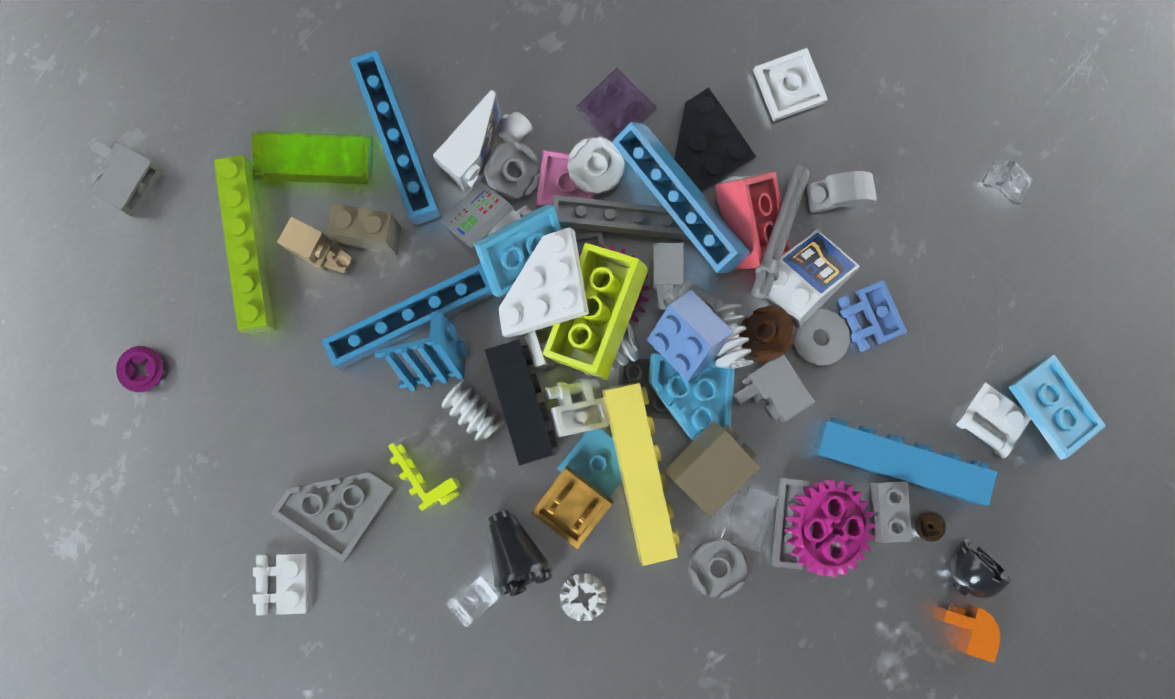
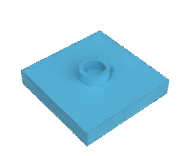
[557,429,622,497]

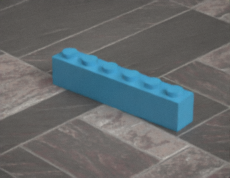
[349,49,441,226]
[612,122,751,273]
[321,263,494,370]
[812,417,998,506]

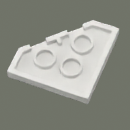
[499,227,589,339]

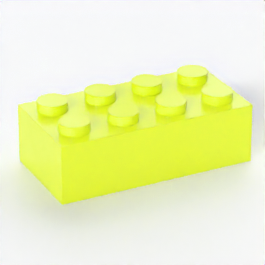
[542,243,649,380]

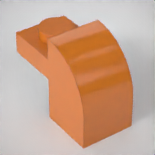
[934,604,1000,663]

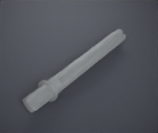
[752,165,810,300]

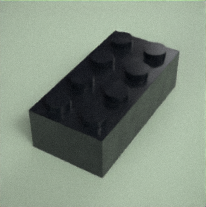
[485,339,559,466]

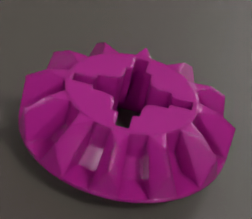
[116,346,165,392]

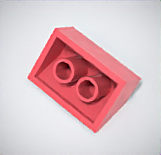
[715,171,790,270]

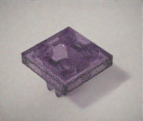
[576,68,657,141]

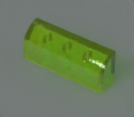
[252,131,373,185]

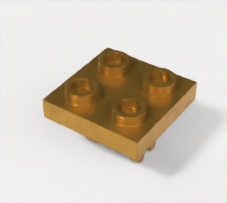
[531,466,614,549]

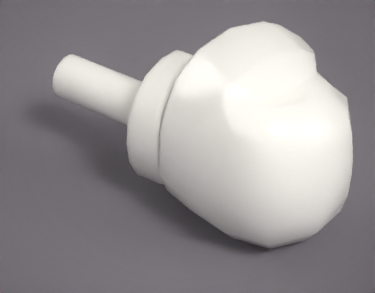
[498,111,532,145]

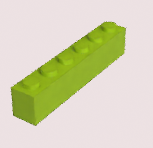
[214,155,276,335]

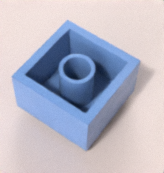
[647,290,733,382]

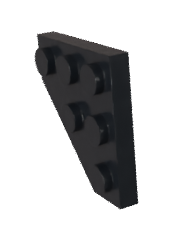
[674,87,756,193]

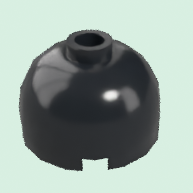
[948,539,1011,598]

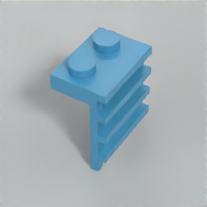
[374,312,468,391]

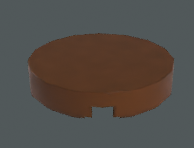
[739,306,796,362]

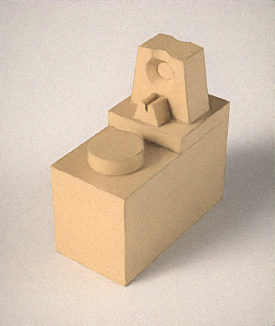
[277,217,354,274]

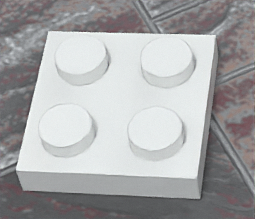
[753,48,828,122]

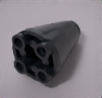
[488,510,553,597]

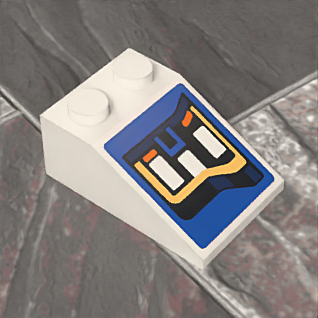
[433,90,500,191]
[766,229,860,328]

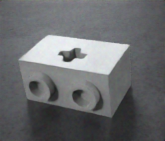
[869,481,912,543]

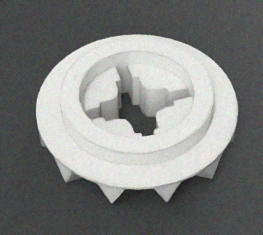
[560,573,607,621]

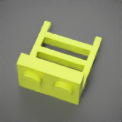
[388,443,464,511]

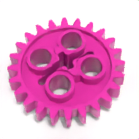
[784,480,875,577]

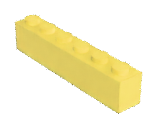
[602,382,680,566]

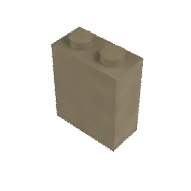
[326,203,402,255]
[664,421,761,518]

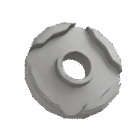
[484,141,540,199]
[792,309,850,366]
[689,539,748,598]

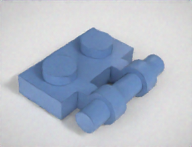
[837,280,907,352]

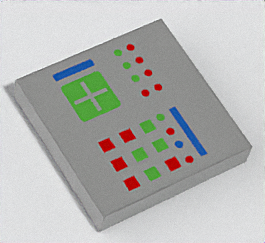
[440,181,513,249]

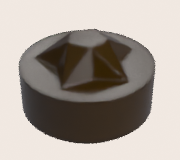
[915,511,947,542]

